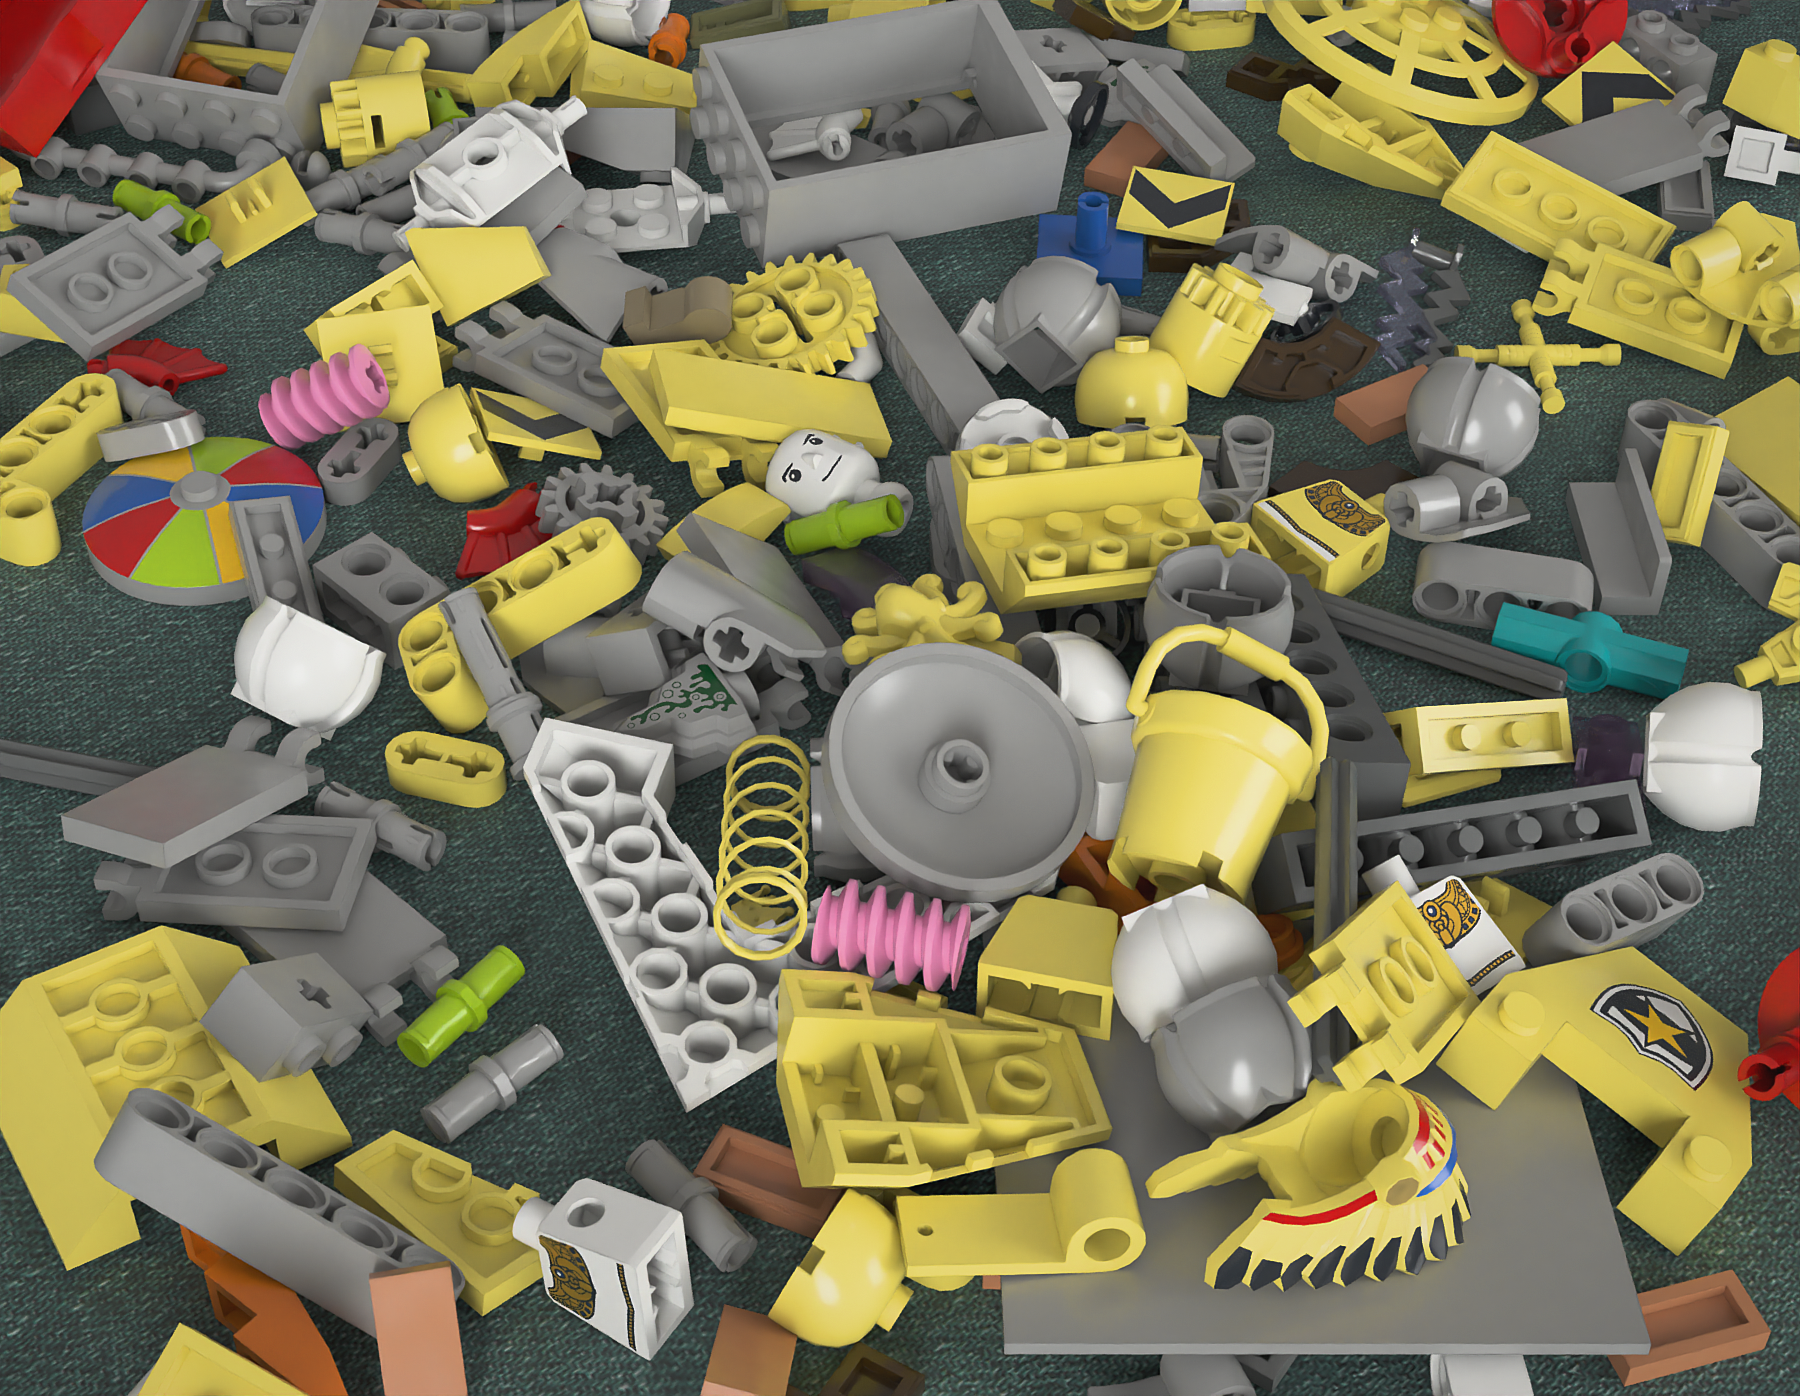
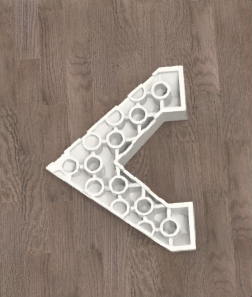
[523,717,1060,1113]

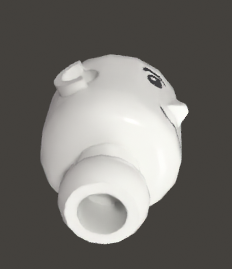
[765,429,913,537]

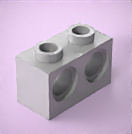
[1618,10,1718,109]
[312,532,451,670]

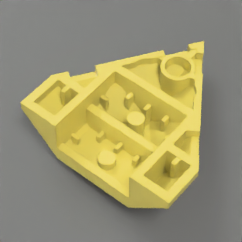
[1277,63,1463,200]

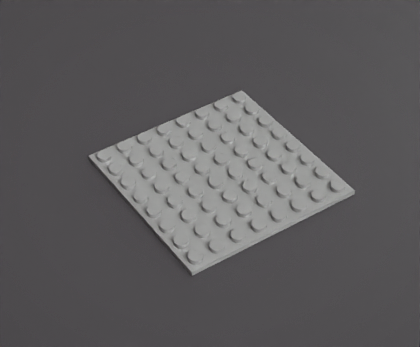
[982,920,1651,1355]

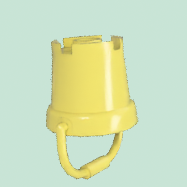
[1107,623,1329,905]

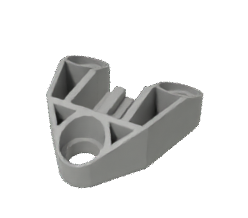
[1111,415,1274,525]

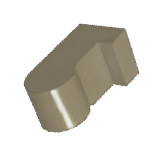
[623,276,733,346]

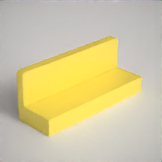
[1383,698,1574,776]

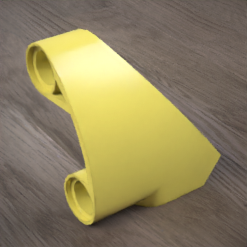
[1670,201,1800,328]

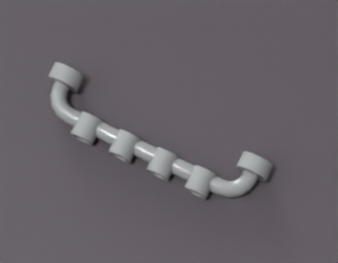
[9,136,282,204]

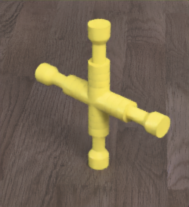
[1454,299,1621,414]

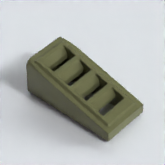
[690,0,792,49]

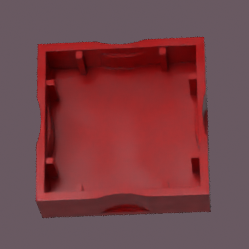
[0,0,148,158]

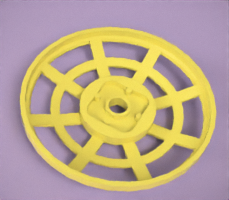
[1263,0,1539,126]

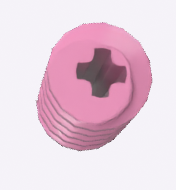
[258,344,390,450]
[811,878,971,992]

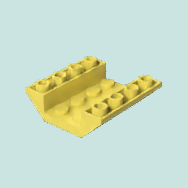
[950,425,1271,614]
[0,925,353,1271]

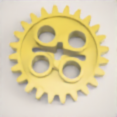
[709,253,880,375]

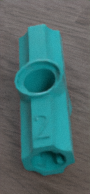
[1491,602,1689,700]

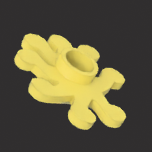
[842,574,1003,666]

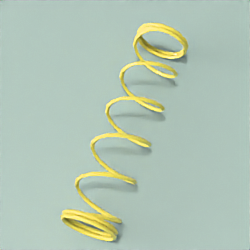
[713,735,810,961]

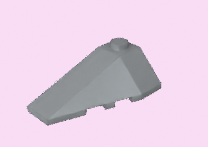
[475,107,695,184]

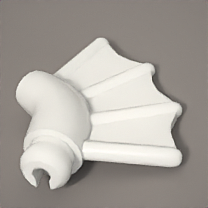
[766,109,863,161]

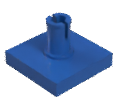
[1037,192,1143,297]

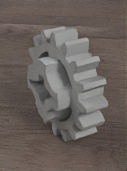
[535,463,668,566]

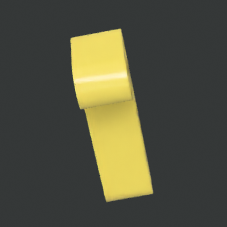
[0,373,124,566]
[398,517,642,734]

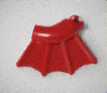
[87,338,228,395]
[455,482,553,580]

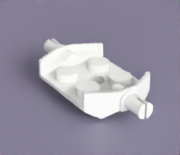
[392,95,587,252]
[559,167,737,253]

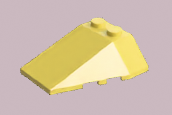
[776,969,1113,1189]

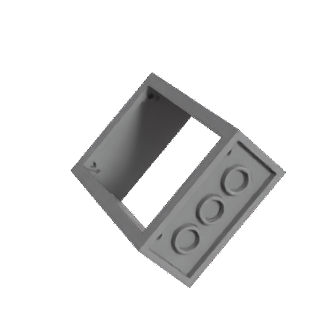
[95,0,379,165]
[690,0,1072,268]

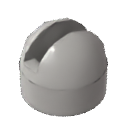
[290,149,332,191]

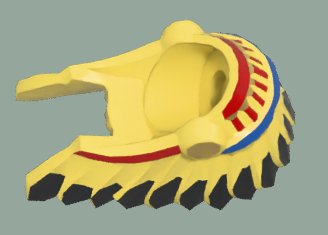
[1145,1078,1471,1292]

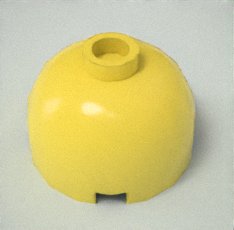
[1075,336,1189,429]
[402,383,510,503]
[767,1187,914,1348]

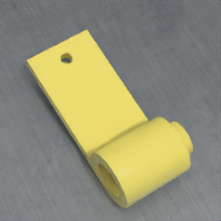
[895,1148,1146,1277]

